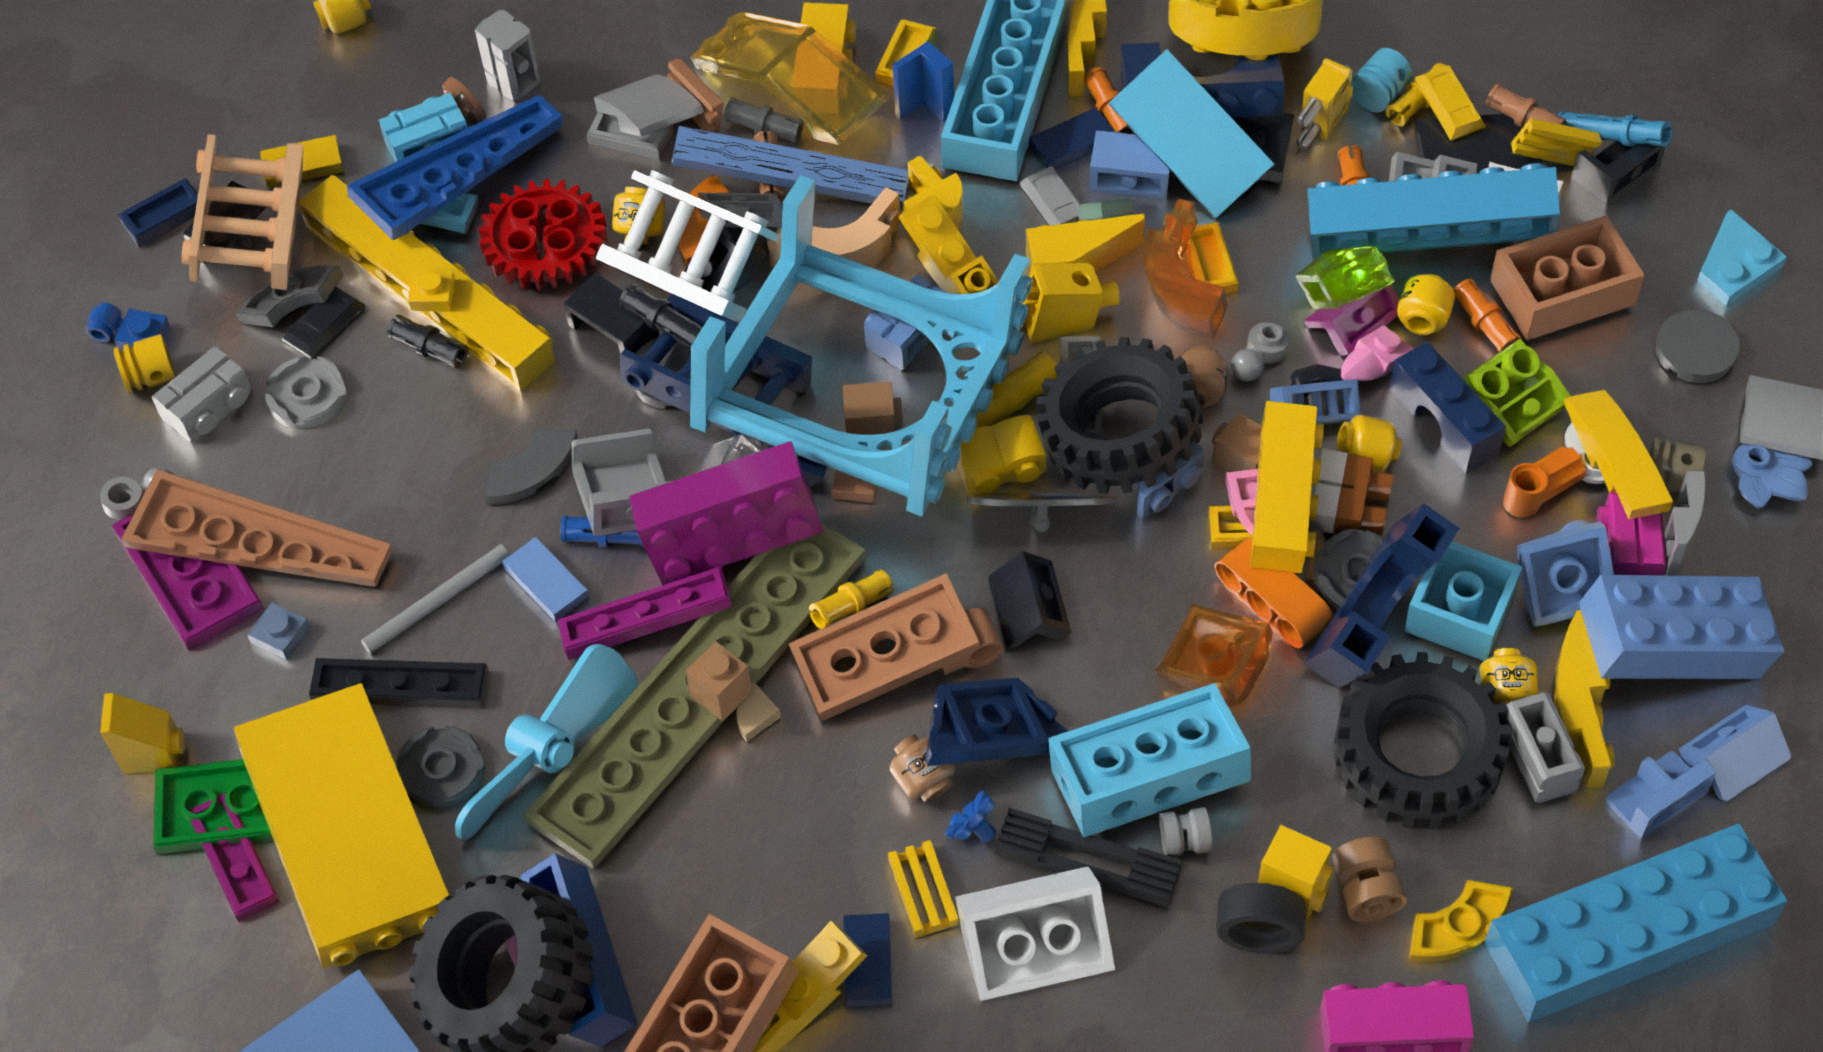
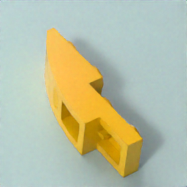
[898,194,1026,324]
[1552,610,1615,789]
[752,921,867,1052]

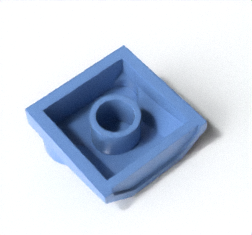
[1517,520,1614,627]

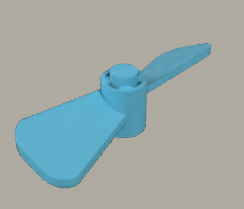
[455,644,638,841]

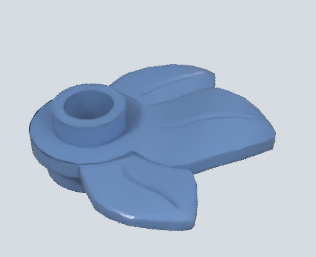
[1732,444,1812,509]

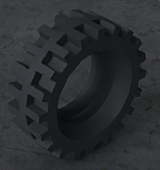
[1036,337,1203,494]
[1334,652,1512,829]

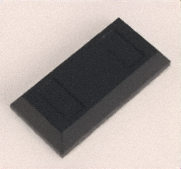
[282,287,366,359]

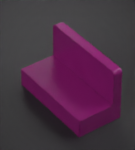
[1304,276,1399,355]

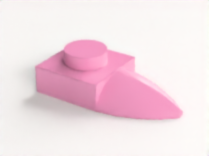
[1341,325,1413,381]
[1225,469,1258,535]

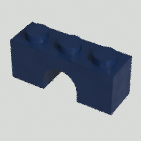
[1389,341,1506,473]

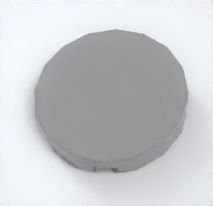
[265,356,347,429]

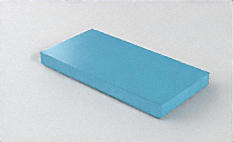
[1109,49,1274,219]

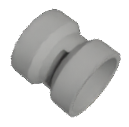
[1159,807,1212,857]

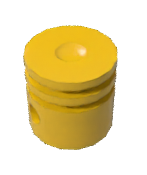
[113,334,176,394]

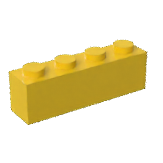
[1250,401,1324,573]

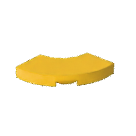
[1409,880,1513,963]

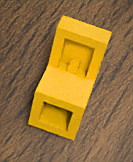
[904,155,963,230]

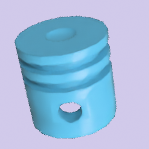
[1351,48,1413,113]

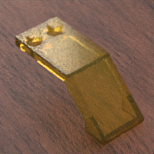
[690,12,890,145]

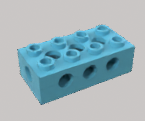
[1048,683,1251,838]

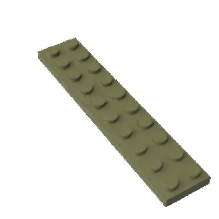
[523,522,866,870]

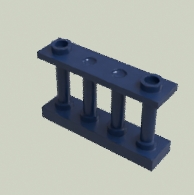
[620,293,812,446]

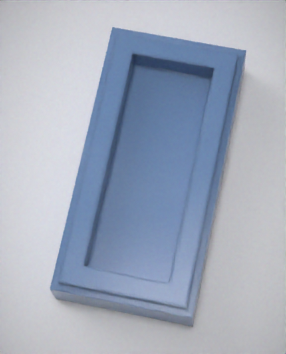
[502,537,589,622]

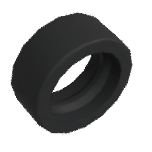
[1216,883,1306,954]

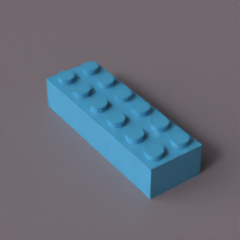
[1308,163,1560,259]
[1484,823,1787,1023]

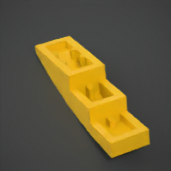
[1067,0,1107,97]
[1564,390,1673,519]

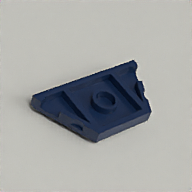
[925,677,1068,766]

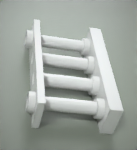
[596,170,779,323]

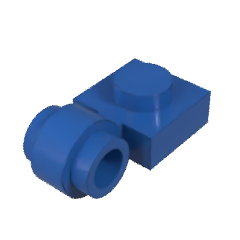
[86,302,170,350]

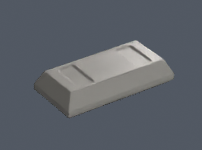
[1020,166,1092,225]

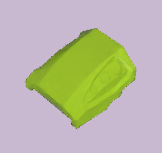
[1462,339,1570,447]

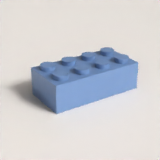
[1579,575,1784,679]

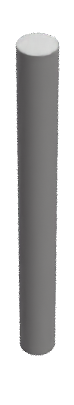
[361,544,510,654]

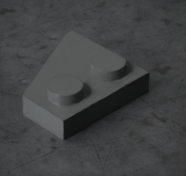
[698,193,783,228]

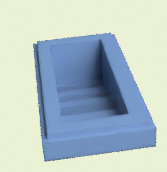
[1270,379,1361,424]

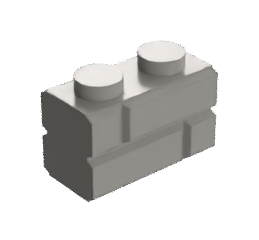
[475,9,541,102]
[152,346,253,442]
[1505,692,1585,803]

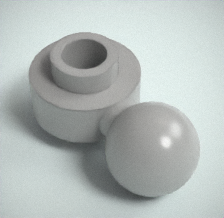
[1231,322,1289,382]
[99,467,174,520]

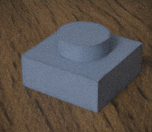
[247,602,310,660]

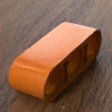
[1215,537,1333,649]

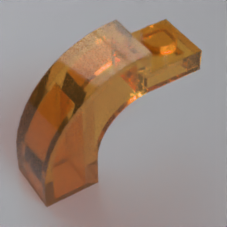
[1143,198,1228,340]

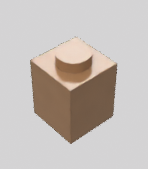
[843,381,903,435]
[1212,412,1262,472]
[685,642,752,722]

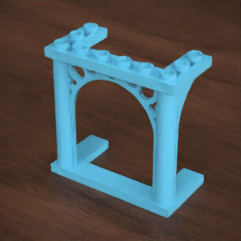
[690,175,1033,517]

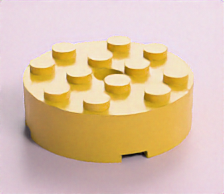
[1168,0,1323,61]

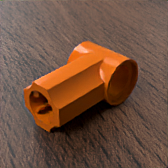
[1502,446,1587,518]

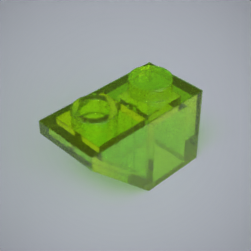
[1295,247,1394,309]

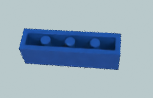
[520,853,638,1047]

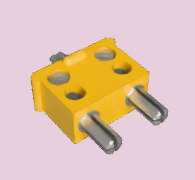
[1296,58,1353,150]

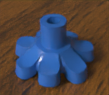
[944,790,997,843]

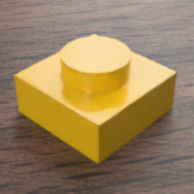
[408,269,456,311]

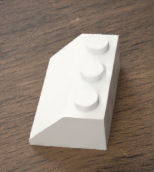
[955,866,1115,1001]

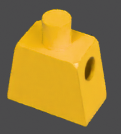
[1024,263,1120,344]

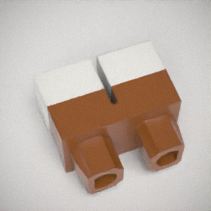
[1308,448,1393,536]

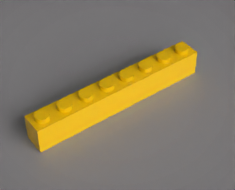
[298,175,555,391]

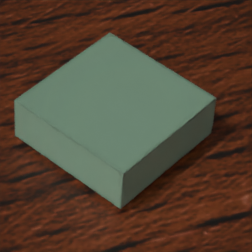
[1078,198,1134,220]

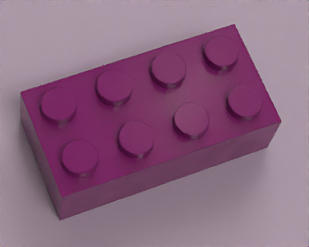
[629,441,824,585]

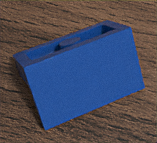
[892,41,954,122]

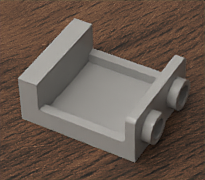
[571,428,671,536]

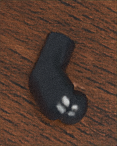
[1289,364,1344,397]

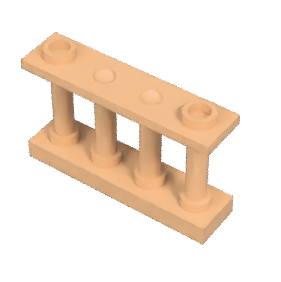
[182,135,303,290]

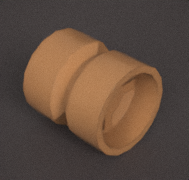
[1331,837,1407,922]

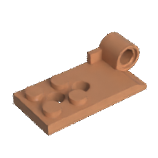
[789,573,1004,721]

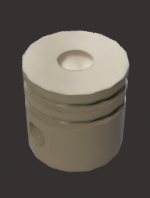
[1649,437,1706,493]

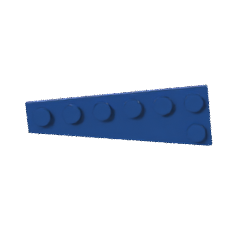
[347,95,562,240]

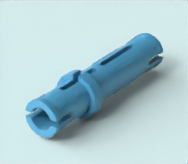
[1558,111,1673,147]

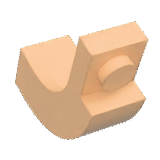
[767,187,902,268]

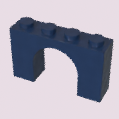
[1121,42,1285,118]
[1303,503,1460,688]

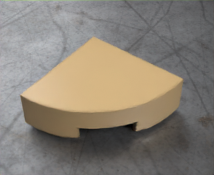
[736,682,781,742]

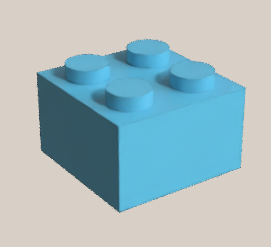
[1404,541,1523,661]

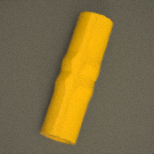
[975,352,1057,427]

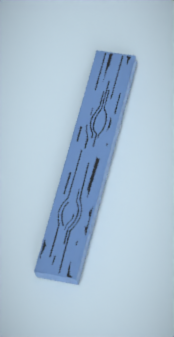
[672,126,908,209]

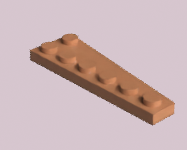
[121,469,393,587]

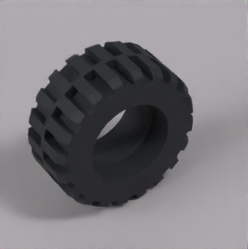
[409,875,594,1052]

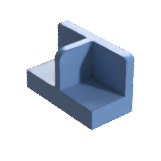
[1606,751,1717,840]

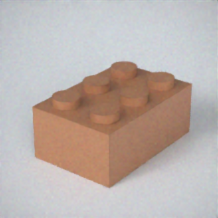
[1490,215,1645,341]

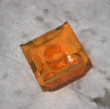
[1154,604,1273,707]

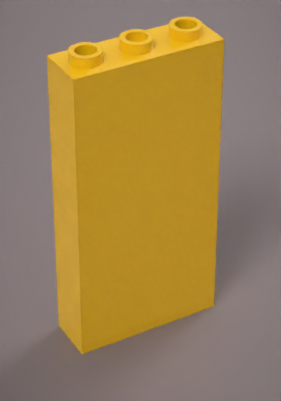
[234,683,449,969]

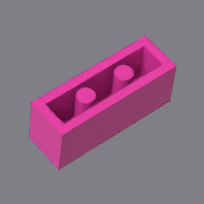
[1320,980,1474,1052]

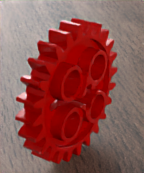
[478,178,608,291]

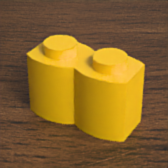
[957,415,1047,493]

